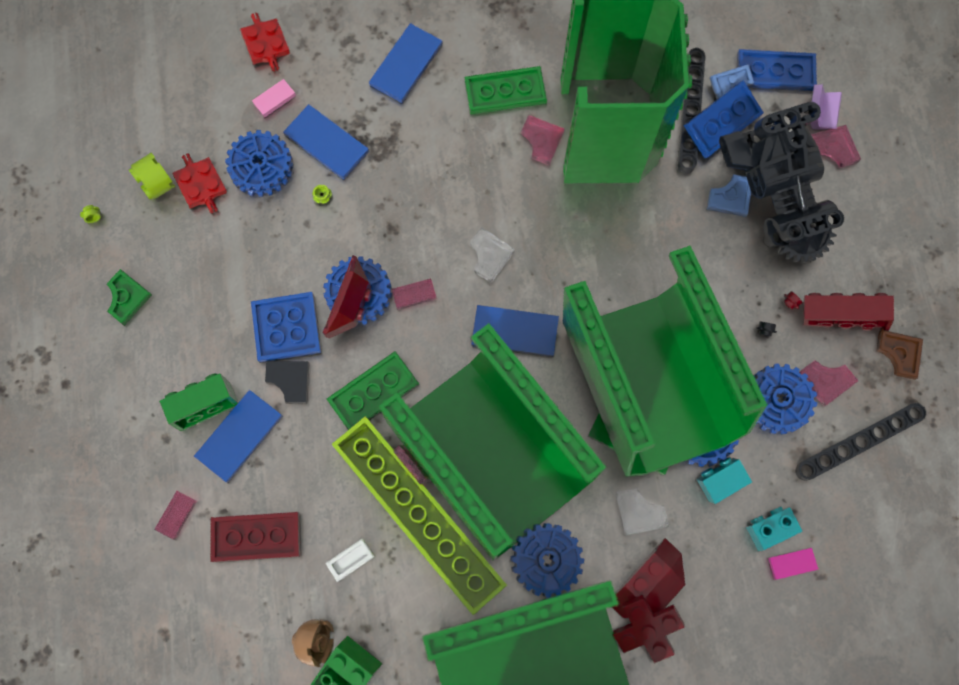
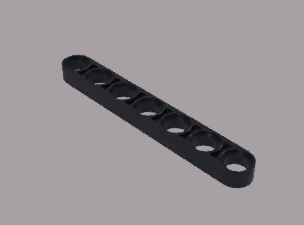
[677,48,706,173]
[795,403,926,481]

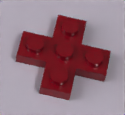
[613,595,685,663]

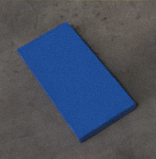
[369,23,443,103]
[737,49,817,91]
[683,80,764,158]
[283,104,369,180]
[471,305,559,357]
[194,390,283,483]

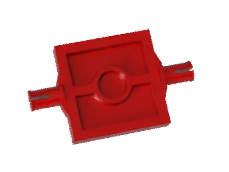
[240,13,290,72]
[172,153,227,214]

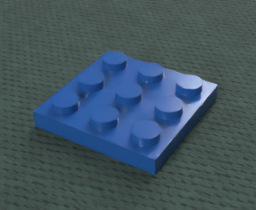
[251,292,321,363]

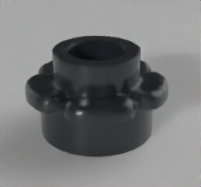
[756,321,777,337]

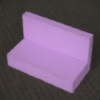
[810,84,842,130]

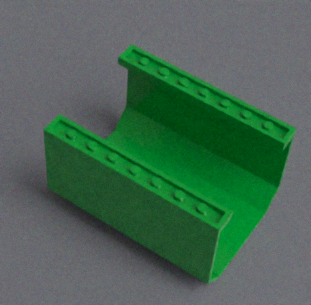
[560,0,692,183]
[563,245,767,476]
[378,323,606,561]
[422,581,629,685]

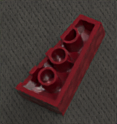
[803,293,894,331]

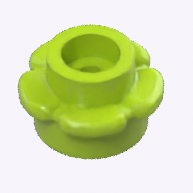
[312,185,332,204]
[80,205,101,223]

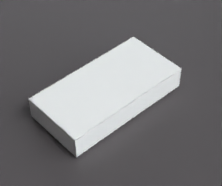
[326,538,375,582]

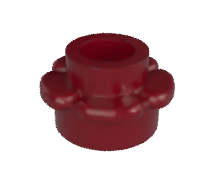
[783,291,803,310]

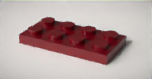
[210,512,300,562]

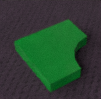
[107,269,152,326]

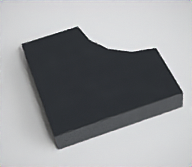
[265,361,309,404]

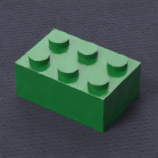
[159,373,239,431]

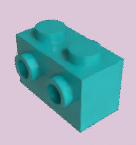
[696,457,752,504]
[746,506,803,551]

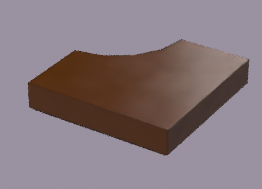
[876,330,923,380]

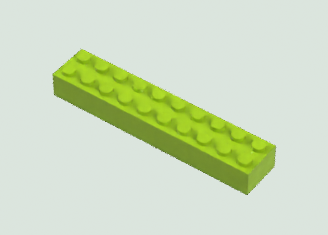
[332,416,507,615]

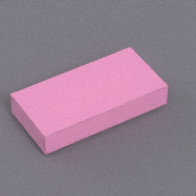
[252,79,296,118]

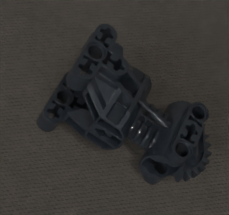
[719,102,844,263]

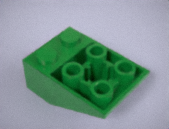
[311,635,383,685]

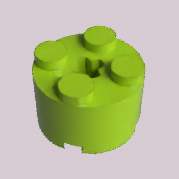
[129,153,175,200]

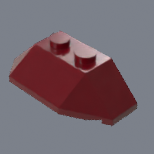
[322,255,373,339]
[611,538,685,618]

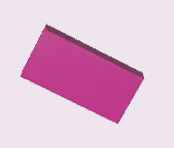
[768,548,819,580]

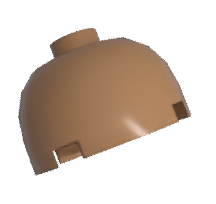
[292,619,334,667]

